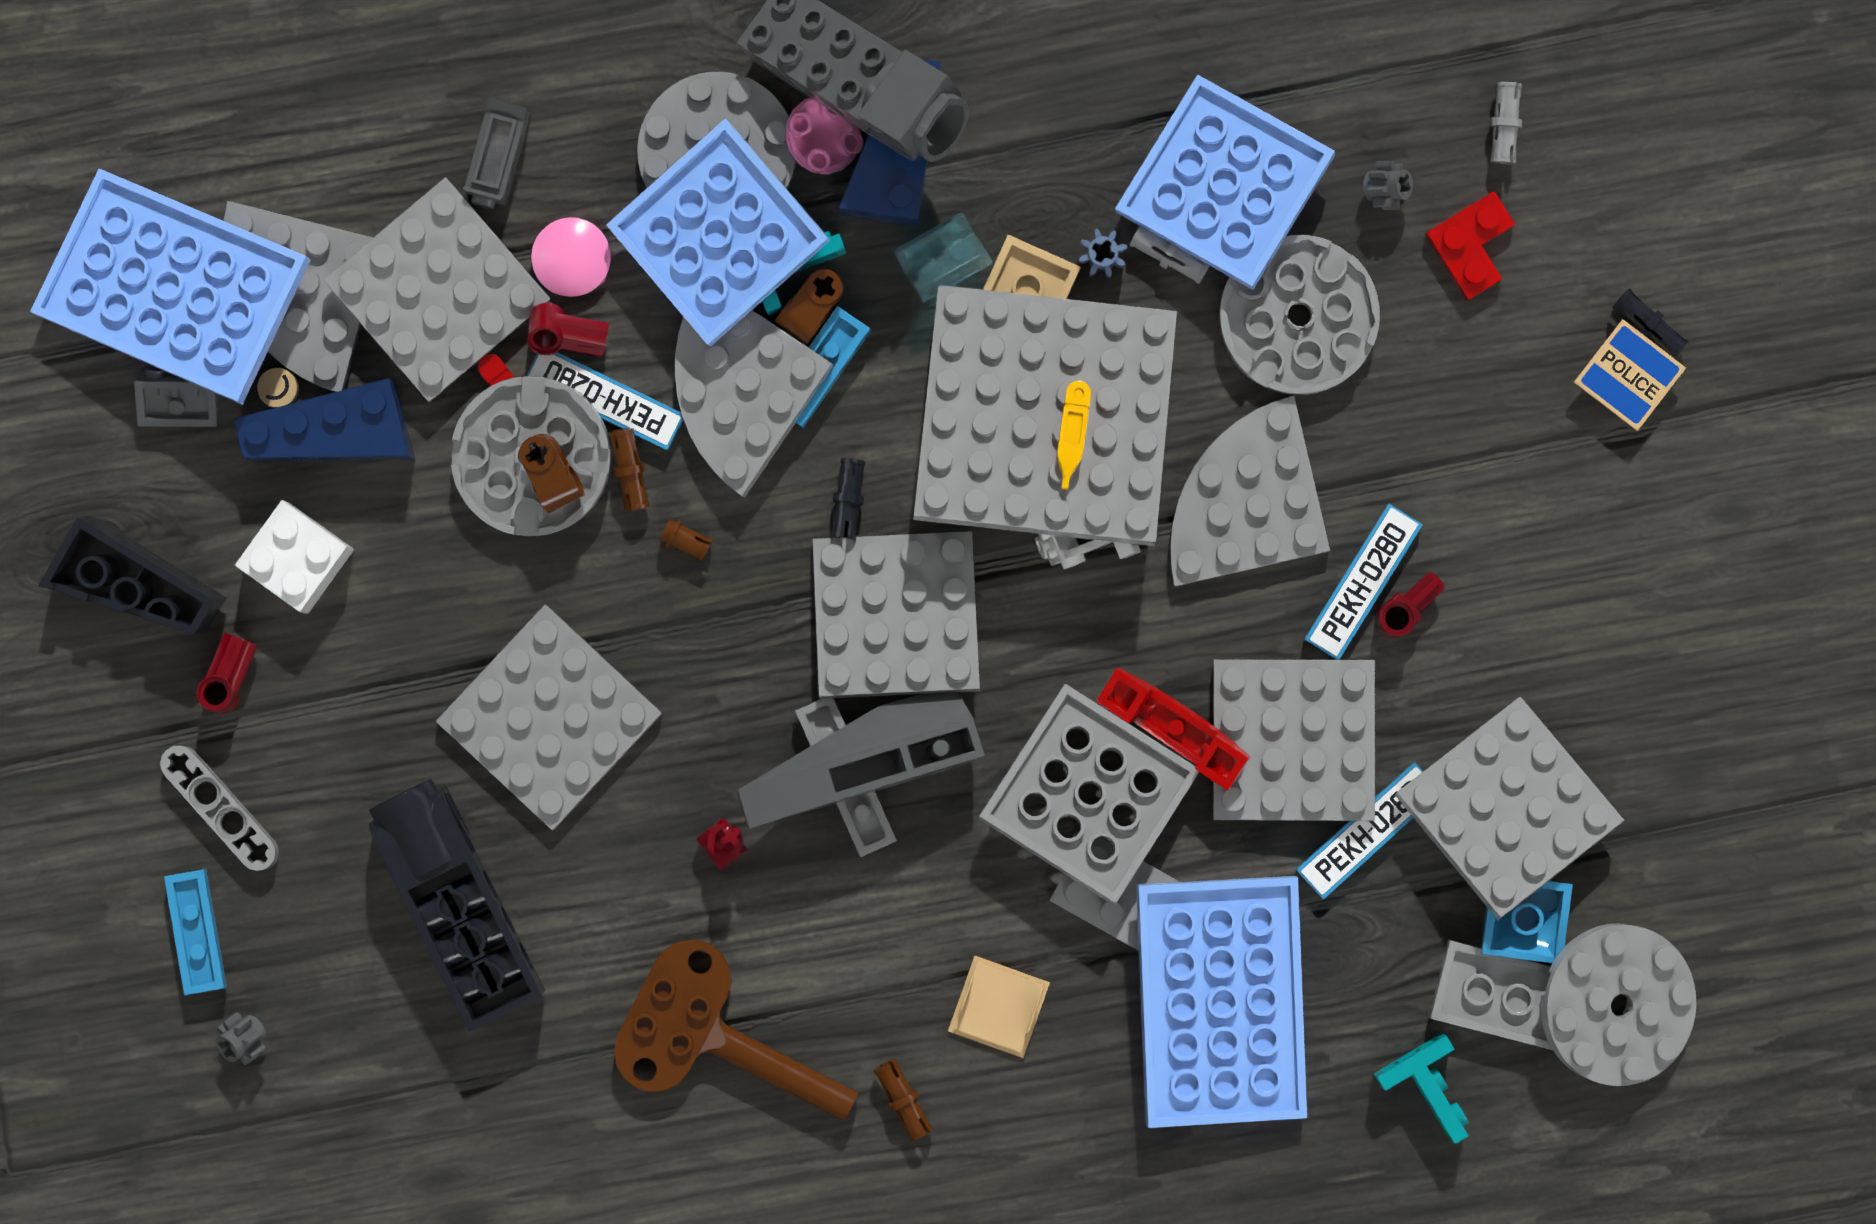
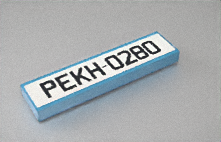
[527,352,684,451]
[1304,504,1423,660]
[1295,762,1424,899]

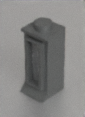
[463,97,531,209]

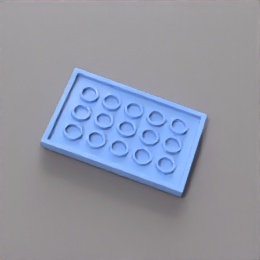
[30,169,311,405]
[1136,876,1307,1128]

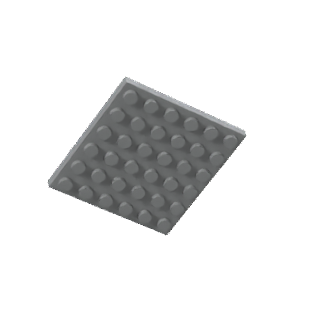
[913,285,1177,546]

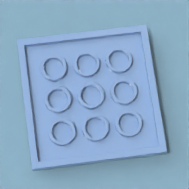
[1115,75,1335,290]
[606,119,831,346]

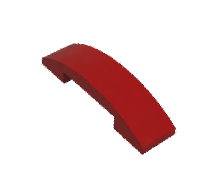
[1096,668,1250,791]

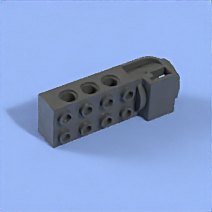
[737,0,969,162]

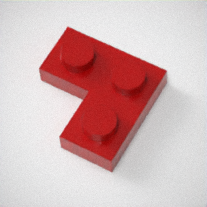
[1425,191,1515,301]

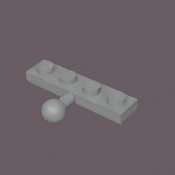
[795,698,897,857]

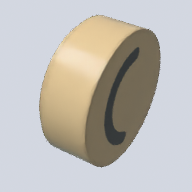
[257,368,299,408]

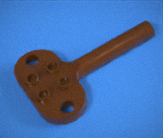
[614,939,859,1121]

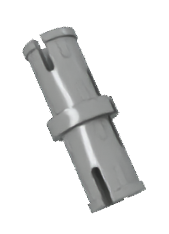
[1490,82,1522,164]
[1130,225,1210,284]

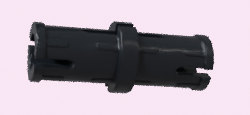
[1612,288,1689,358]
[831,458,866,541]

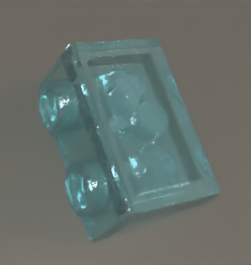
[894,213,993,303]

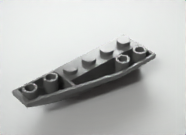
[737,692,985,829]

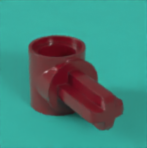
[1375,572,1445,638]
[696,818,748,871]

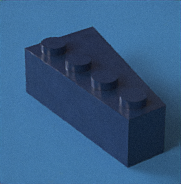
[839,59,941,226]
[233,378,415,462]

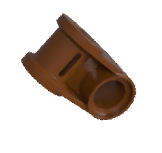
[775,269,843,346]
[519,433,585,514]

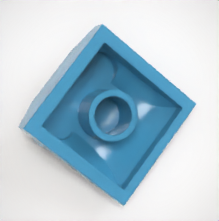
[1481,880,1573,963]

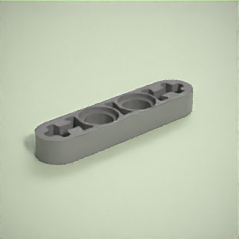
[160,745,279,871]

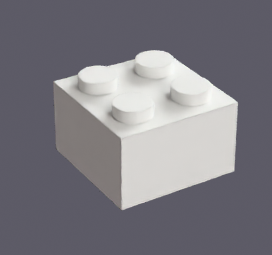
[235,500,355,614]

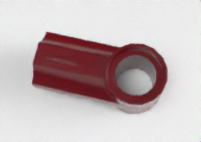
[527,303,609,357]
[196,632,258,714]

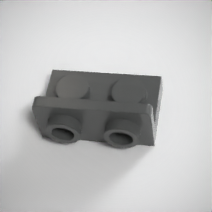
[134,365,220,427]

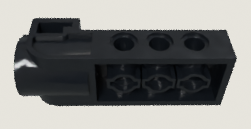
[369,779,545,1032]

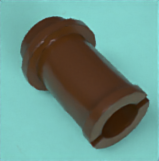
[659,519,713,562]

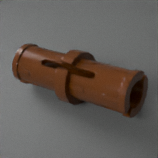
[608,428,650,511]
[873,1058,933,1141]

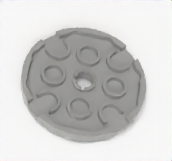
[637,72,796,190]
[1219,235,1380,395]
[451,376,611,536]
[1541,923,1696,1086]

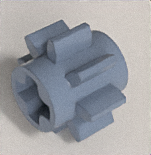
[1078,229,1127,279]

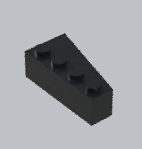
[38,515,227,635]

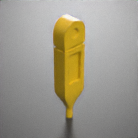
[1056,381,1091,490]

